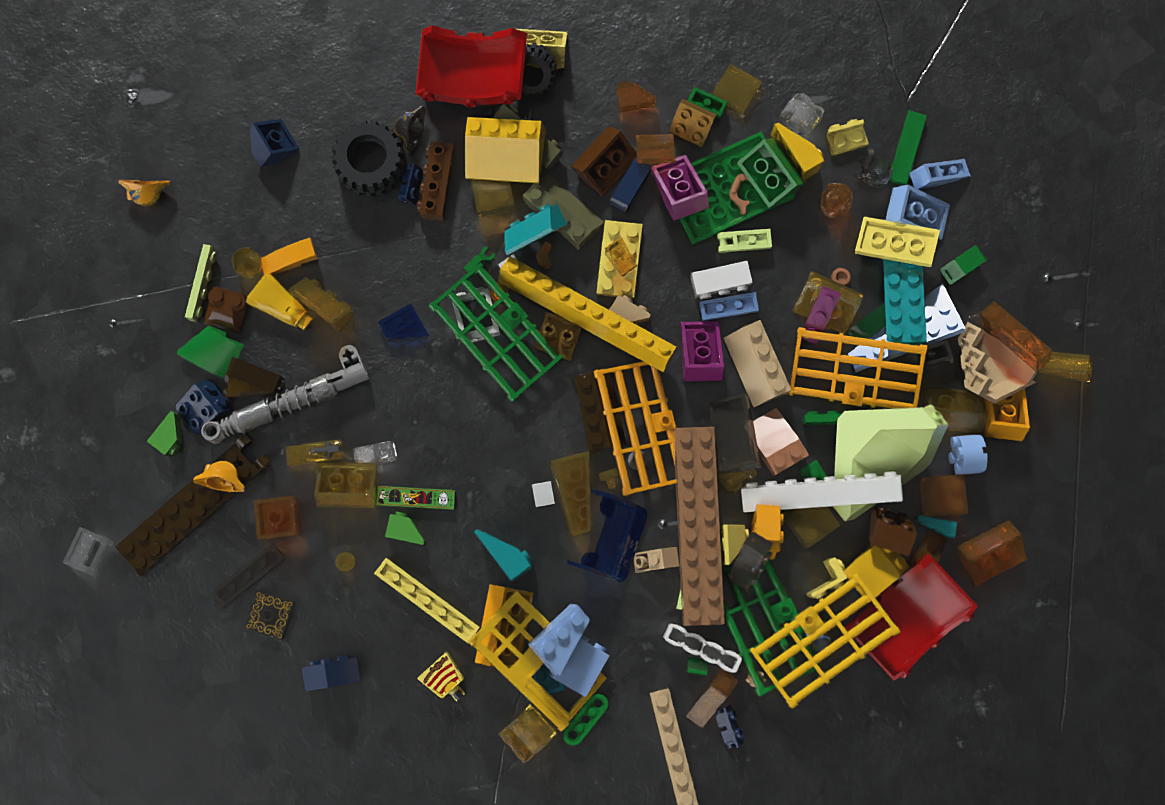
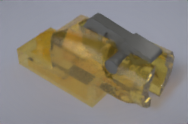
[286,439,344,466]

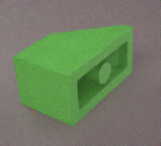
[147,411,182,457]
[385,511,426,545]

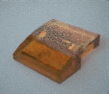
[636,134,675,164]

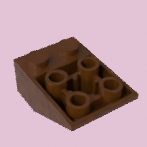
[869,506,917,556]

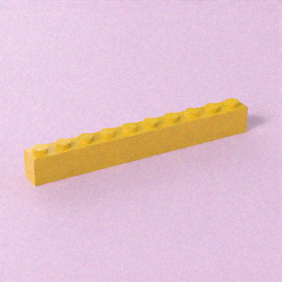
[498,256,676,372]

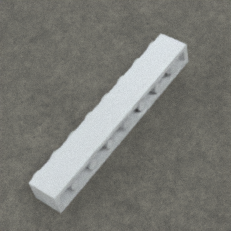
[741,472,903,512]

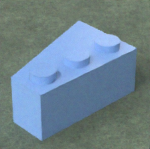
[528,604,590,676]

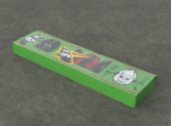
[377,486,456,510]

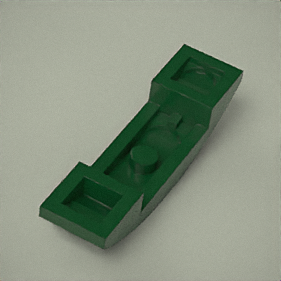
[847,303,886,346]

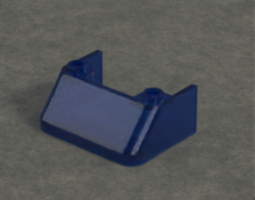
[567,489,647,582]

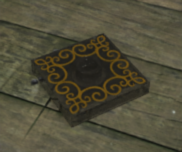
[245,591,295,640]

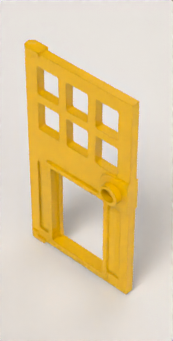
[468,591,607,732]

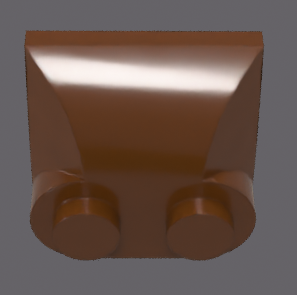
[203,287,249,334]

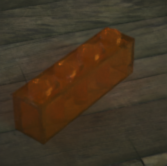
[980,301,1052,372]

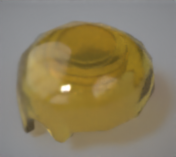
[231,247,262,278]

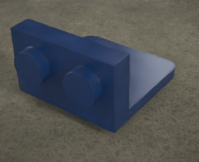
[176,379,232,435]

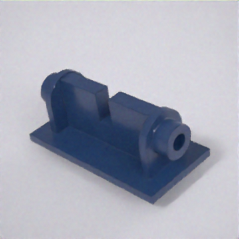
[398,163,423,205]
[715,704,744,748]

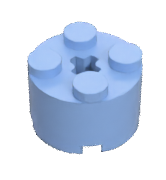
[948,435,987,475]

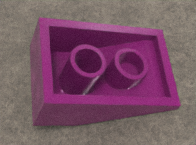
[651,155,709,220]
[680,321,724,381]

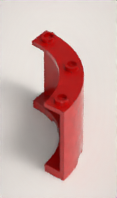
[415,25,527,107]
[845,553,978,681]

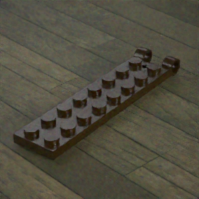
[115,433,272,576]

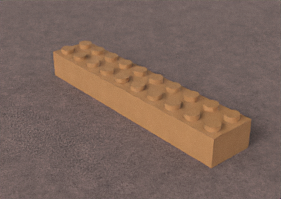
[673,427,724,626]

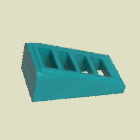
[914,515,957,538]

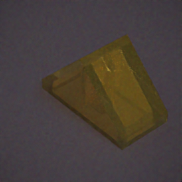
[605,237,638,277]

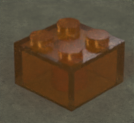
[920,475,968,517]
[254,496,301,540]

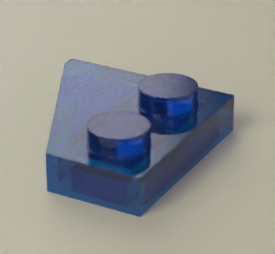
[378,303,429,339]

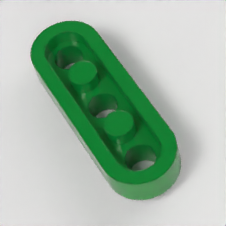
[563,693,608,746]

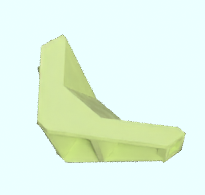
[833,405,949,521]

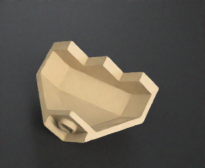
[958,322,1042,404]

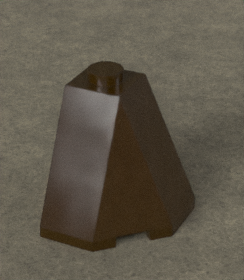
[223,357,285,400]

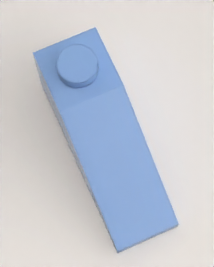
[910,159,970,190]

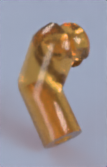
[536,242,553,270]

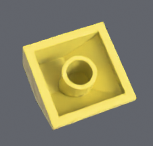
[720,525,749,566]

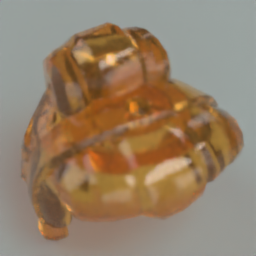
[820,183,854,217]

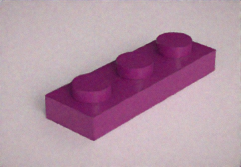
[802,286,841,345]

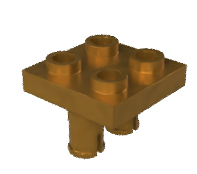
[669,99,716,147]
[534,312,582,361]

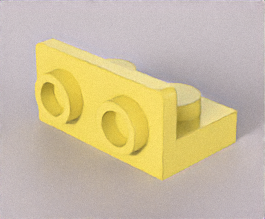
[825,119,868,156]

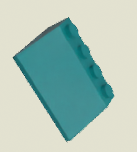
[474,529,534,581]

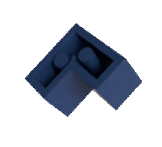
[302,655,360,691]

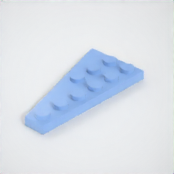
[848,284,965,372]

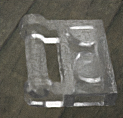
[62,527,113,577]

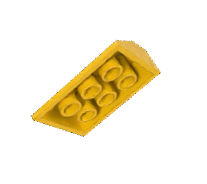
[465,117,546,183]

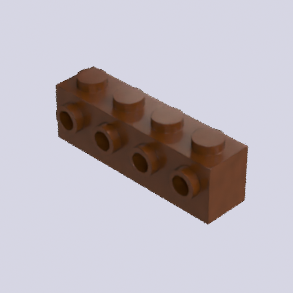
[417,141,455,221]

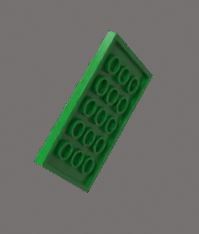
[680,131,795,245]

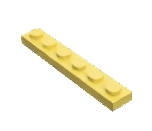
[374,558,480,643]

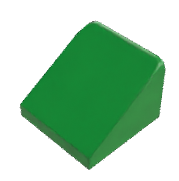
[686,657,708,676]

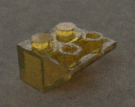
[498,704,557,764]

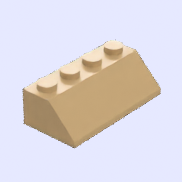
[723,320,791,408]

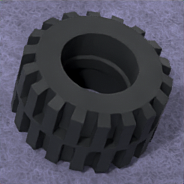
[522,43,557,96]

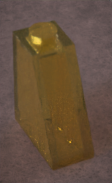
[1037,351,1093,382]

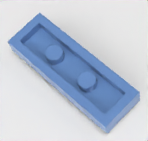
[699,292,759,321]

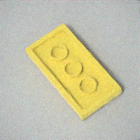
[855,217,940,267]
[596,220,642,299]

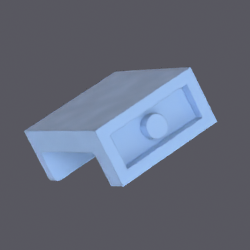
[549,635,610,697]

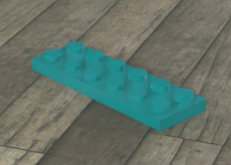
[883,259,927,345]

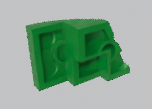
[177,325,244,378]

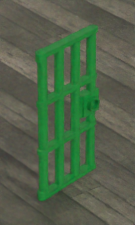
[428,262,563,402]
[722,555,823,696]

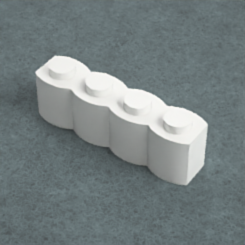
[663,624,742,672]

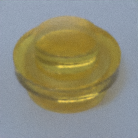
[335,552,355,572]

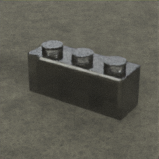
[727,531,773,591]

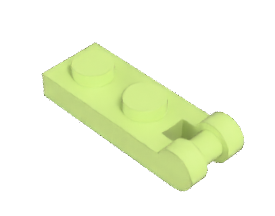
[717,229,772,253]

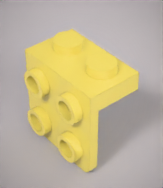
[806,557,847,599]

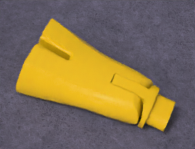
[246,273,313,331]

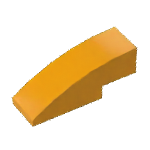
[259,238,318,275]

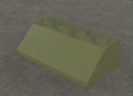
[523,174,604,250]

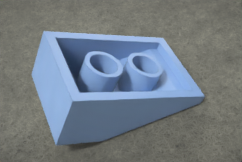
[885,185,950,240]

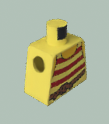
[418,652,466,701]

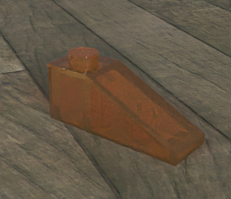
[686,668,739,728]

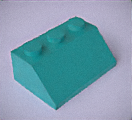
[504,203,568,255]

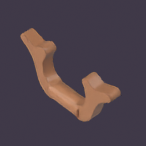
[729,174,750,215]

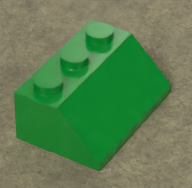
[737,138,805,208]

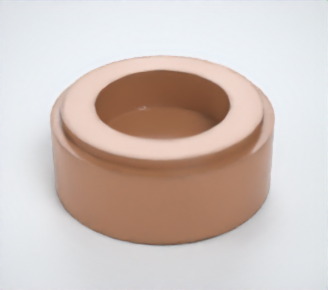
[831,268,851,288]

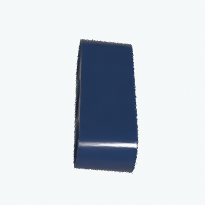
[609,157,652,213]

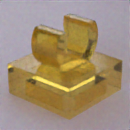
[598,468,619,490]

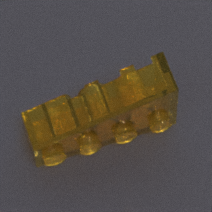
[550,451,591,538]

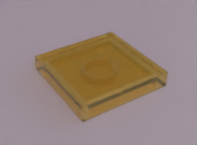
[712,63,762,114]

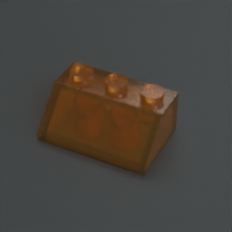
[957,520,1027,586]

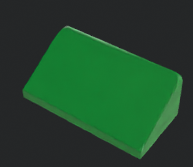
[687,87,728,119]

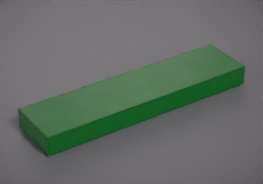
[887,110,927,186]

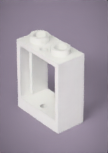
[452,287,501,343]

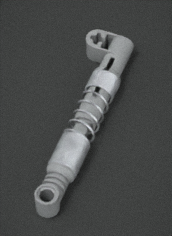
[201,345,369,444]

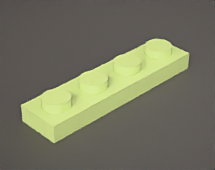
[185,244,217,322]

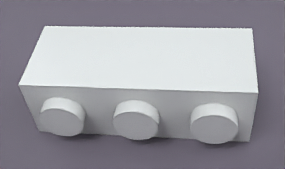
[690,261,753,300]

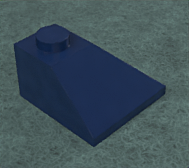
[250,118,299,167]

